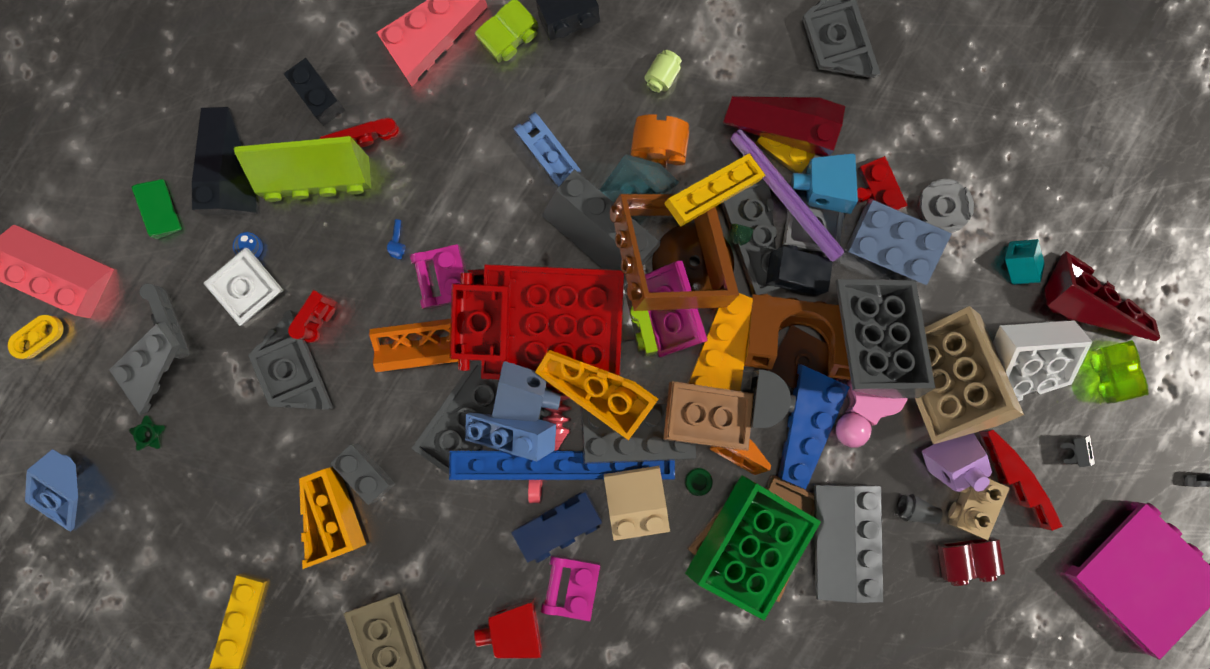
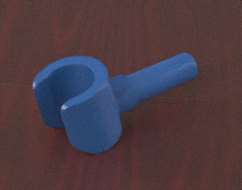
[387,219,406,259]

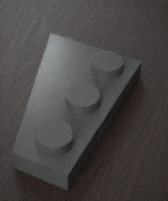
[109,322,180,415]

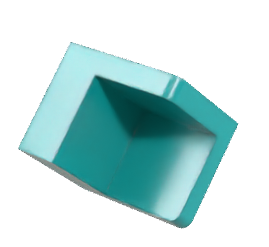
[1005,239,1045,284]

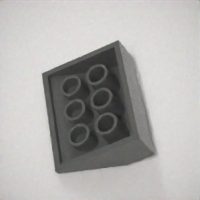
[836,279,935,399]

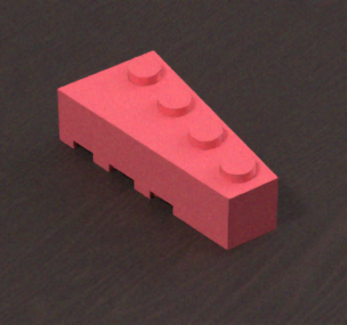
[376,0,488,87]

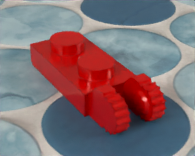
[319,117,400,147]

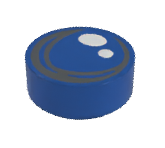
[233,232,263,258]

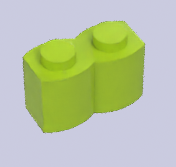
[475,0,539,63]

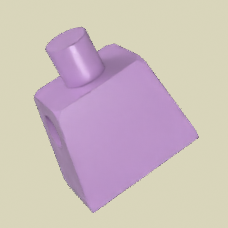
[922,433,992,492]

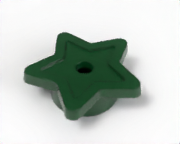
[129,415,166,451]

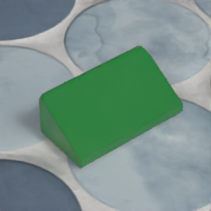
[131,179,182,239]

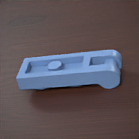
[513,112,581,187]

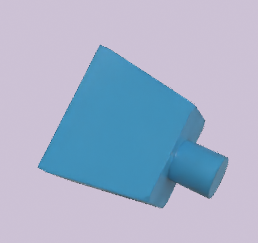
[791,154,858,214]

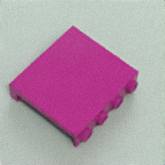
[1065,502,1210,660]

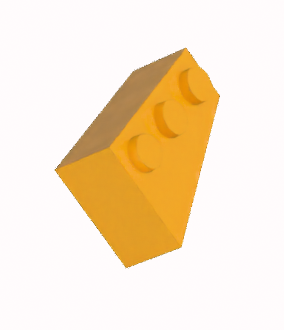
[299,467,366,569]

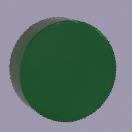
[684,468,713,496]

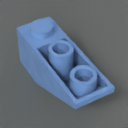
[465,413,556,462]

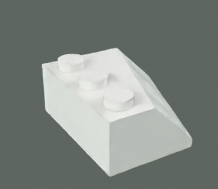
[993,320,1092,401]

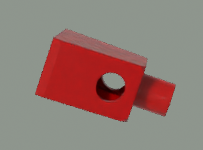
[474,599,543,658]

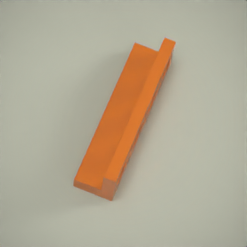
[369,319,458,372]

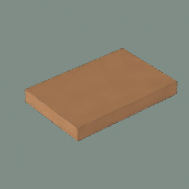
[663,381,754,451]

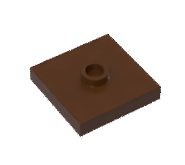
[766,324,829,390]

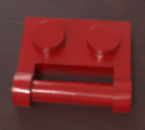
[288,290,337,343]

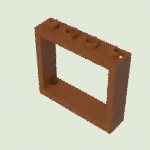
[610,194,739,311]

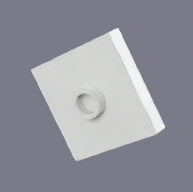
[203,248,284,326]

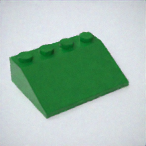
[685,475,821,621]

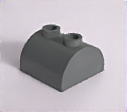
[750,370,796,428]

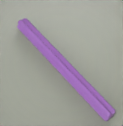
[731,129,844,261]

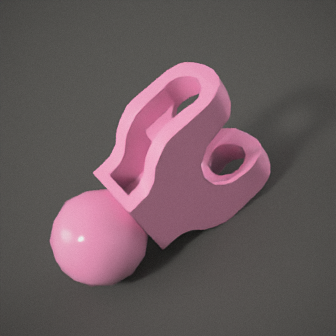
[836,380,908,448]

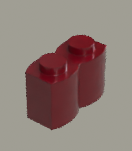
[937,537,1005,586]

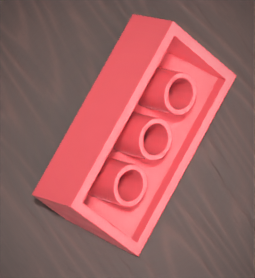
[0,225,114,319]

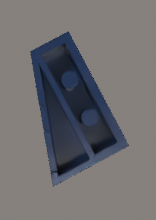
[511,489,603,563]

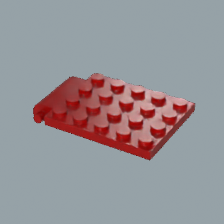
[450,264,624,382]

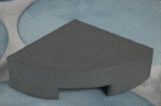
[1185,474,1210,487]

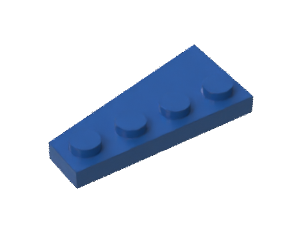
[778,364,850,489]

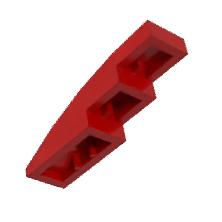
[979,429,1063,531]

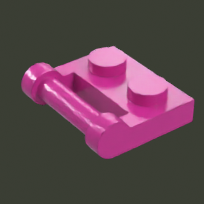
[410,244,465,309]
[540,555,601,621]

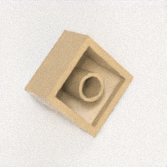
[603,466,670,541]

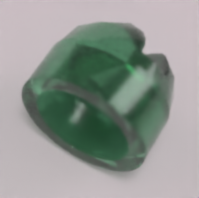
[730,224,754,246]

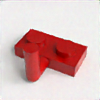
[857,156,908,210]

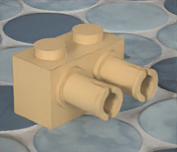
[948,479,1009,540]

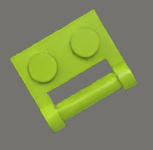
[630,306,658,357]

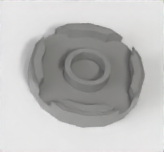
[917,179,974,233]

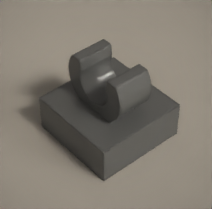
[1061,435,1095,467]

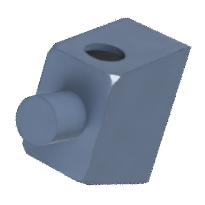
[492,361,561,422]

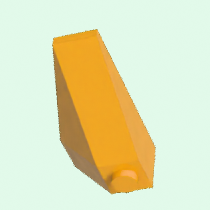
[535,350,659,441]

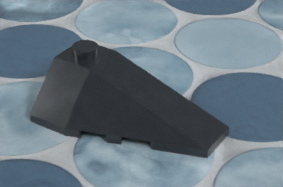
[192,107,258,216]

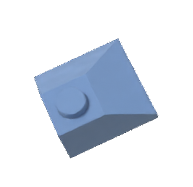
[25,449,78,532]

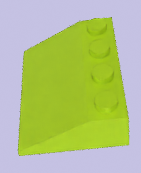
[234,136,372,202]

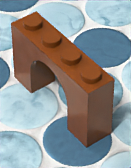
[744,294,851,380]

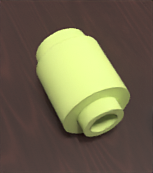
[644,50,682,93]

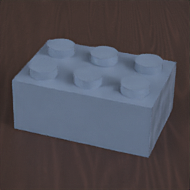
[846,198,952,285]

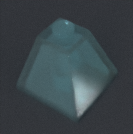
[600,154,679,226]

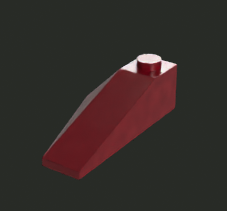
[723,96,845,157]
[1045,251,1160,341]

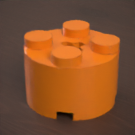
[630,114,689,169]

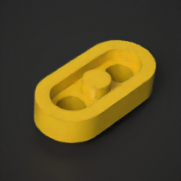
[7,315,63,359]

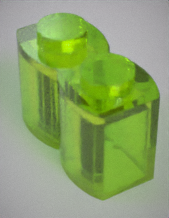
[1090,340,1149,404]

